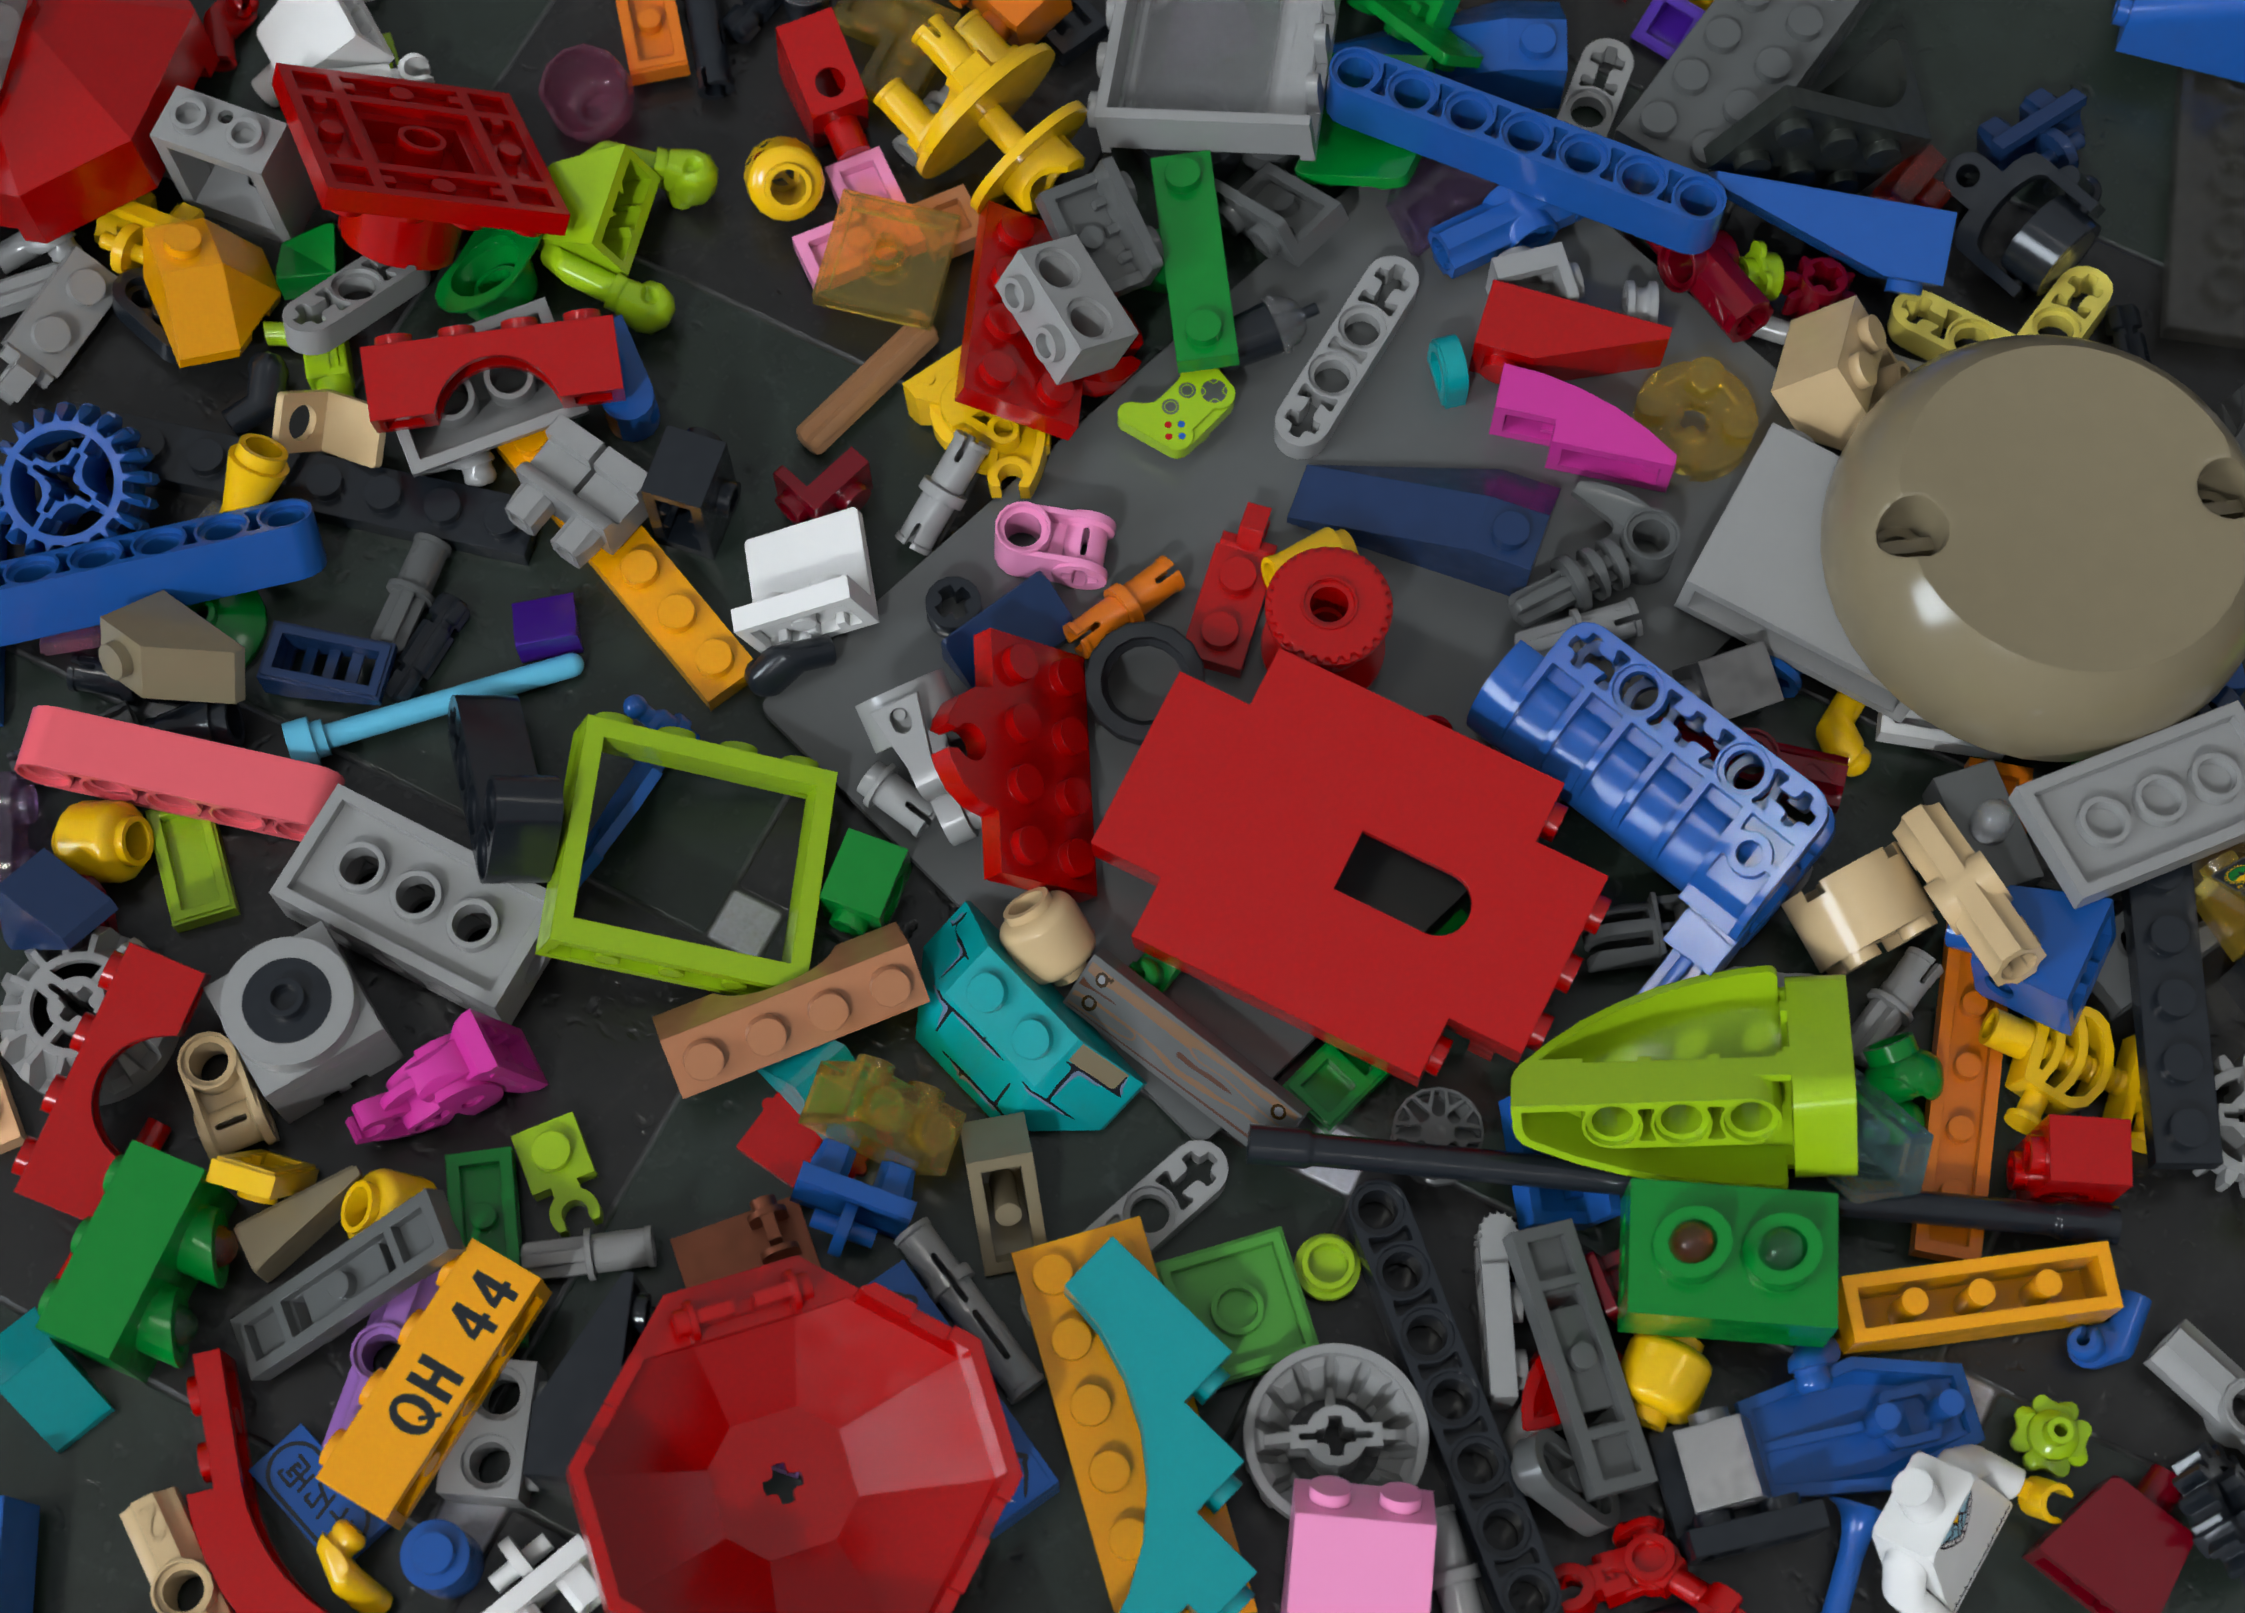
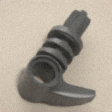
[1507,481,1681,628]

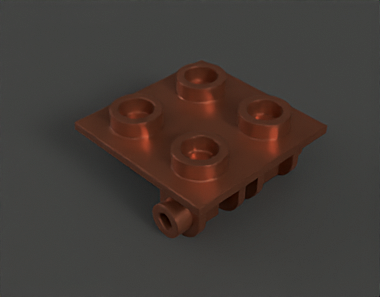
[670,1194,821,1288]

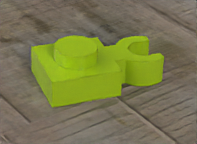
[510,1111,604,1237]

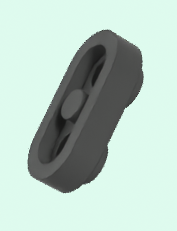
[1511,1429,1621,1537]

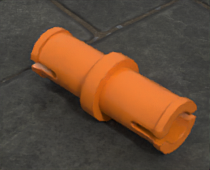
[1063,555,1185,659]

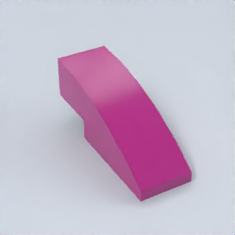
[1489,363,1677,493]

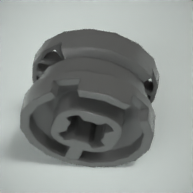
[1390,1086,1485,1187]

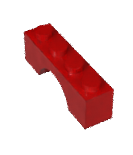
[359,308,626,433]
[11,942,211,1220]

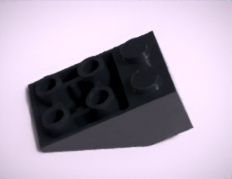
[523,1271,656,1496]

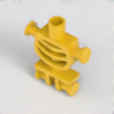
[1978,1006,2147,1154]

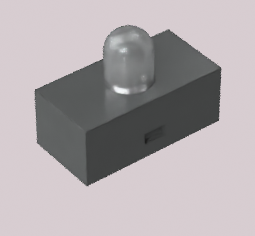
[1922,759,2044,888]

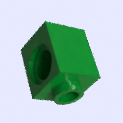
[819,828,912,937]

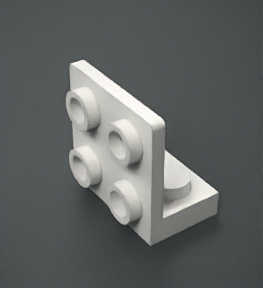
[731,507,880,654]

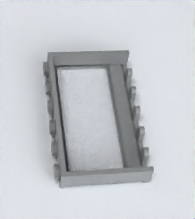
[1087,0,1341,161]

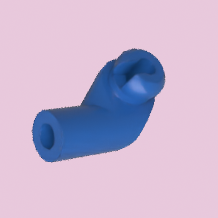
[1787,1337,1841,1395]

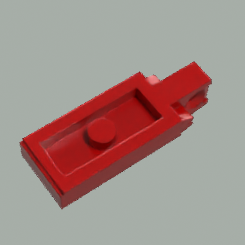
[1186,502,1278,678]

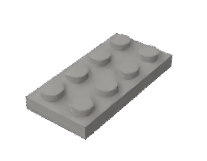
[2008,700,2245,910]

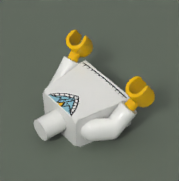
[1872,1444,2073,1613]

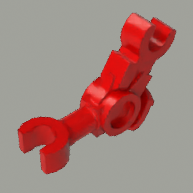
[1554,1516,1747,1613]

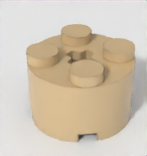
[1781,841,1938,975]

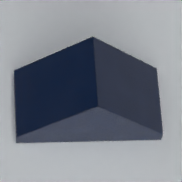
[0,848,119,950]

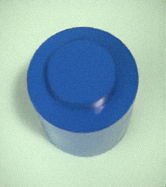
[400,1519,484,1600]

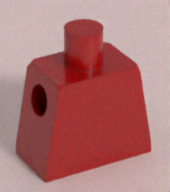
[776,7,871,162]

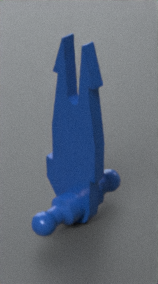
[578,694,700,888]

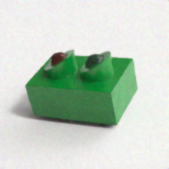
[35,1139,239,1383]
[1617,1178,1838,1348]

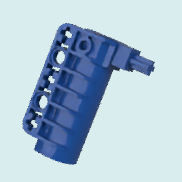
[1466,622,1836,994]

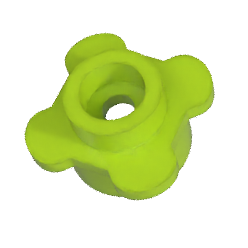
[1739,240,1784,301]

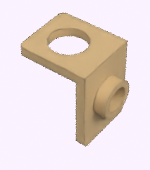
[272,389,386,468]

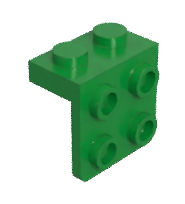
[1295,52,1435,190]

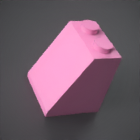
[1280,1475,1437,1613]

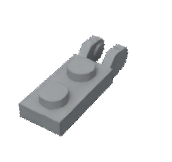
[1473,1211,1529,1411]

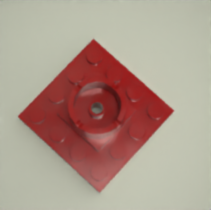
[272,63,570,270]

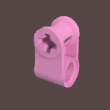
[994,501,1117,590]

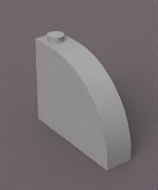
[1674,422,1910,723]

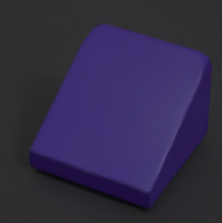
[1631,0,1706,60]
[512,592,584,663]

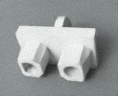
[482,1533,601,1613]

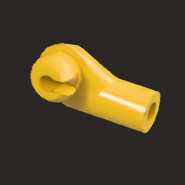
[1816,691,1872,777]
[316,1519,393,1613]

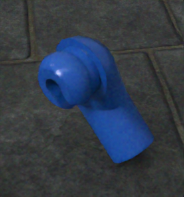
[2066,1289,2152,1370]

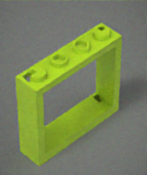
[535,712,838,996]

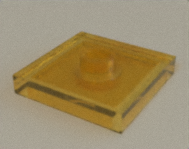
[812,189,961,331]

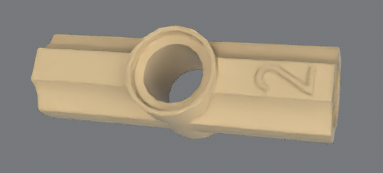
[1892,802,2047,987]
[119,1486,235,1613]

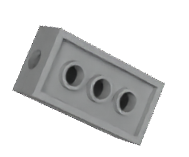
[269,783,551,1025]

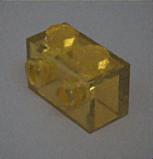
[798,1054,967,1176]

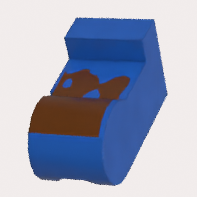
[602,314,661,442]

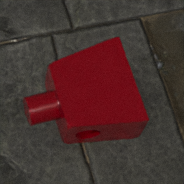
[2022,1464,2194,1613]

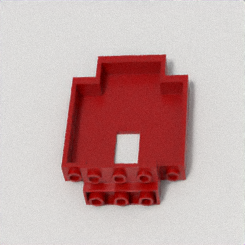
[1091,648,1612,1087]

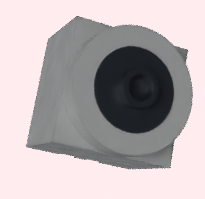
[203,921,404,1124]

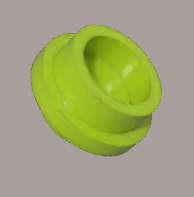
[1294,1233,1361,1301]

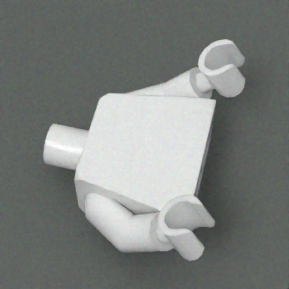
[251,0,435,108]

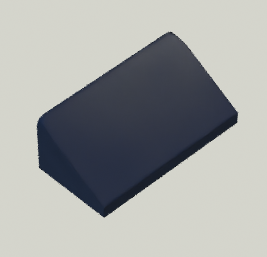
[941,571,1074,689]

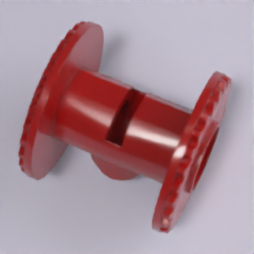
[1261,546,1393,689]

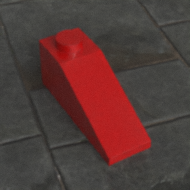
[1468,279,1672,384]

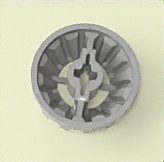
[0,926,180,1106]
[1242,1343,1429,1520]

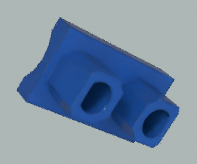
[789,1138,917,1258]

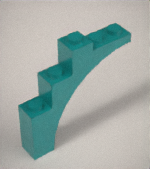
[1064,1236,1257,1613]

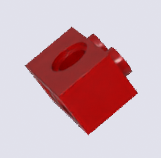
[2006,1114,2133,1205]

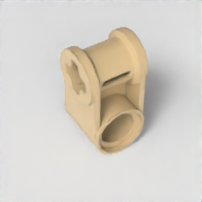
[177,1031,280,1160]

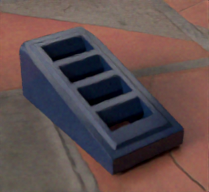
[256,620,398,706]

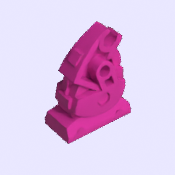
[345,1009,549,1145]

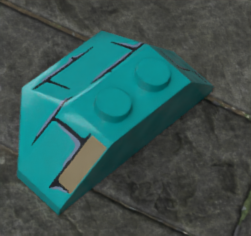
[915,901,1147,1131]

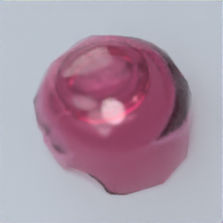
[539,43,635,144]

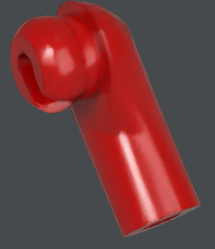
[203,0,259,72]

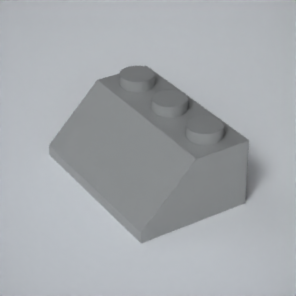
[396,297,590,477]

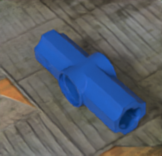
[1427,170,1586,279]

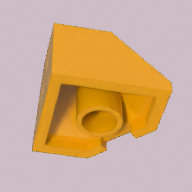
[143,218,281,368]

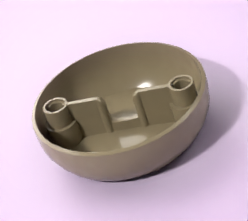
[1820,334,2245,762]

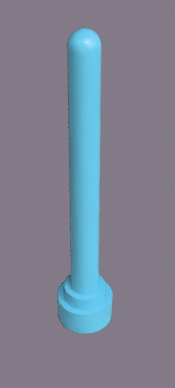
[281,652,584,765]

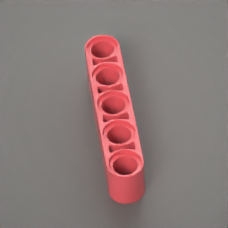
[14,705,345,842]

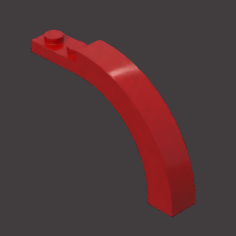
[186,1348,330,1613]

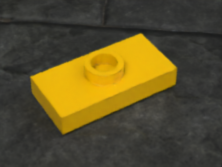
[206,1149,320,1205]

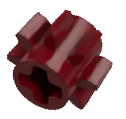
[1780,256,1858,319]

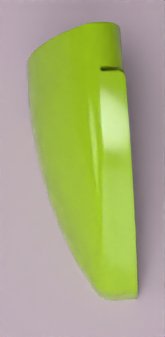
[1510,965,1858,1189]

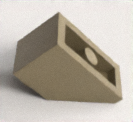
[98,590,245,704]
[959,1112,1047,1277]

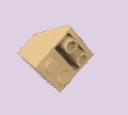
[1771,295,1911,450]

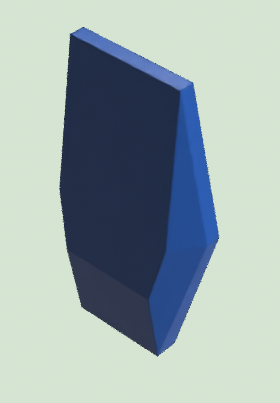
[1734,1356,1986,1498]

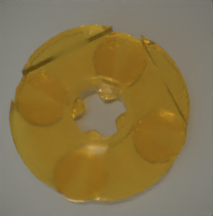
[1633,356,1758,482]

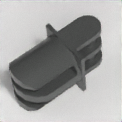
[1582,892,1689,973]

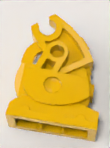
[902,345,1051,499]

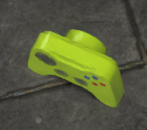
[1117,368,1236,459]

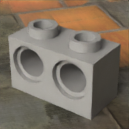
[995,234,1139,385]
[436,1359,548,1509]

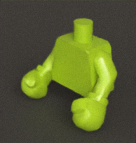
[537,140,718,335]

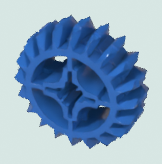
[0,402,161,556]

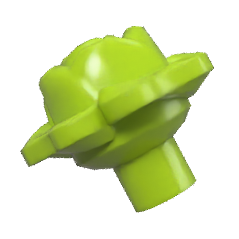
[2009,1395,2092,1478]

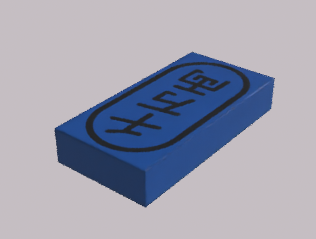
[248,1423,392,1560]

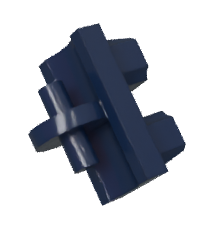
[1977,87,2087,172]

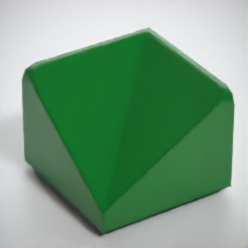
[276,223,344,300]

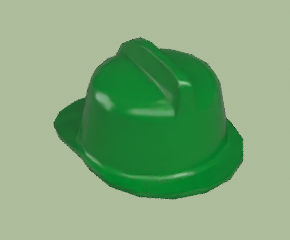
[435,227,543,321]

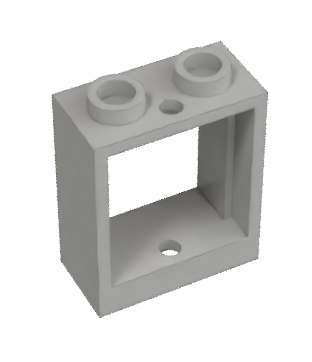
[150,85,319,243]

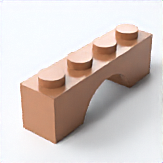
[652,922,930,1099]

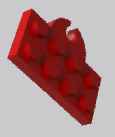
[954,200,1143,441]
[930,628,1097,903]

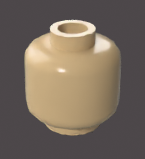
[999,887,1096,987]

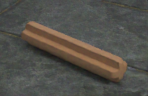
[796,315,939,455]

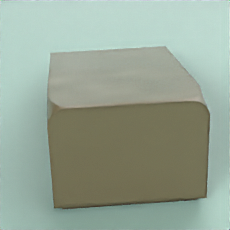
[233,1165,365,1283]

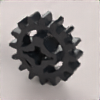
[2172,1441,2245,1586]

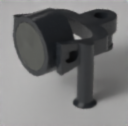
[1944,152,2106,303]

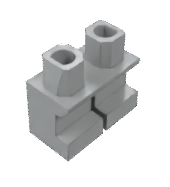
[504,413,648,569]

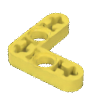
[1887,266,2113,361]

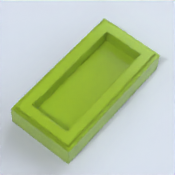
[145,809,241,933]

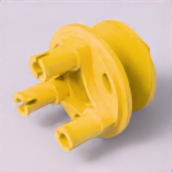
[873,9,1088,215]

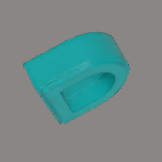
[1427,334,1469,409]

